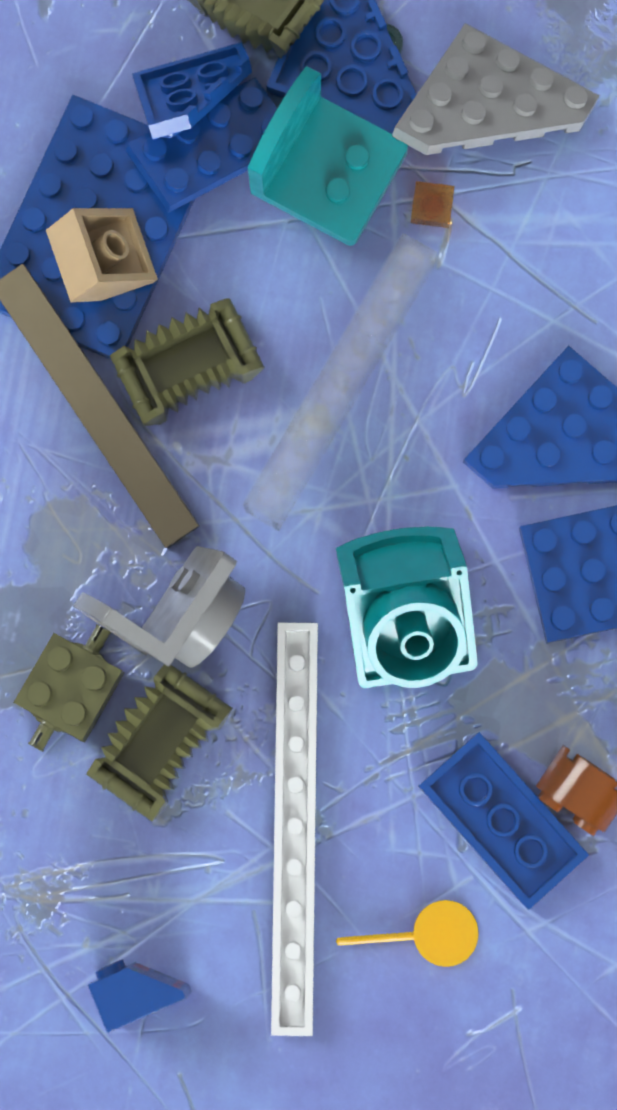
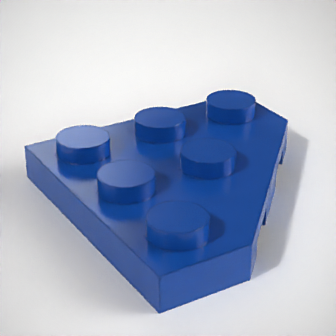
[132,42,252,139]

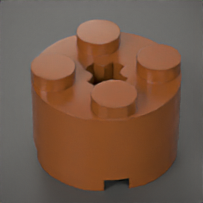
[536,745,617,836]

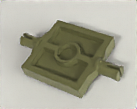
[13,624,125,752]

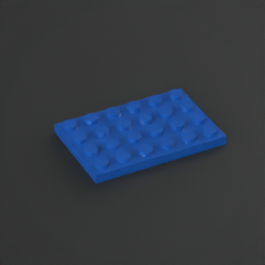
[0,94,195,359]

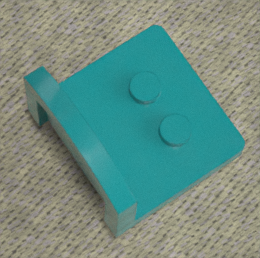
[248,66,408,246]
[336,526,478,688]

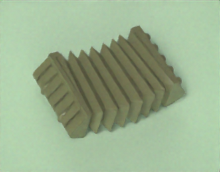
[188,0,324,59]
[110,298,265,426]
[86,664,233,822]

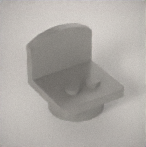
[73,546,245,668]

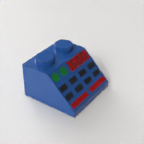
[88,959,192,1033]

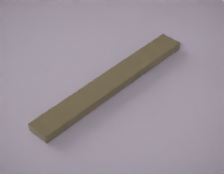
[0,264,200,548]

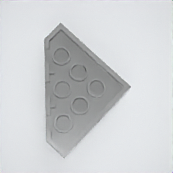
[392,23,599,155]

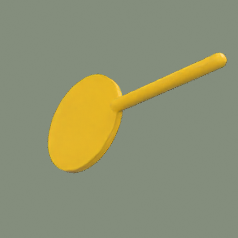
[336,900,478,967]

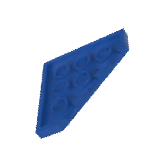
[266,0,417,134]
[463,345,617,489]

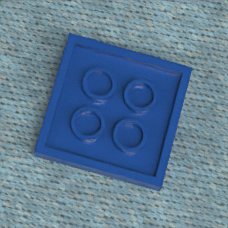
[519,505,617,644]

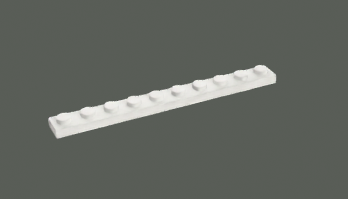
[271,623,318,1036]

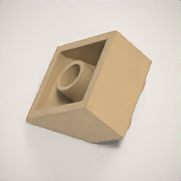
[46,208,158,302]

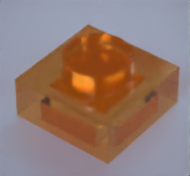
[410,181,455,228]

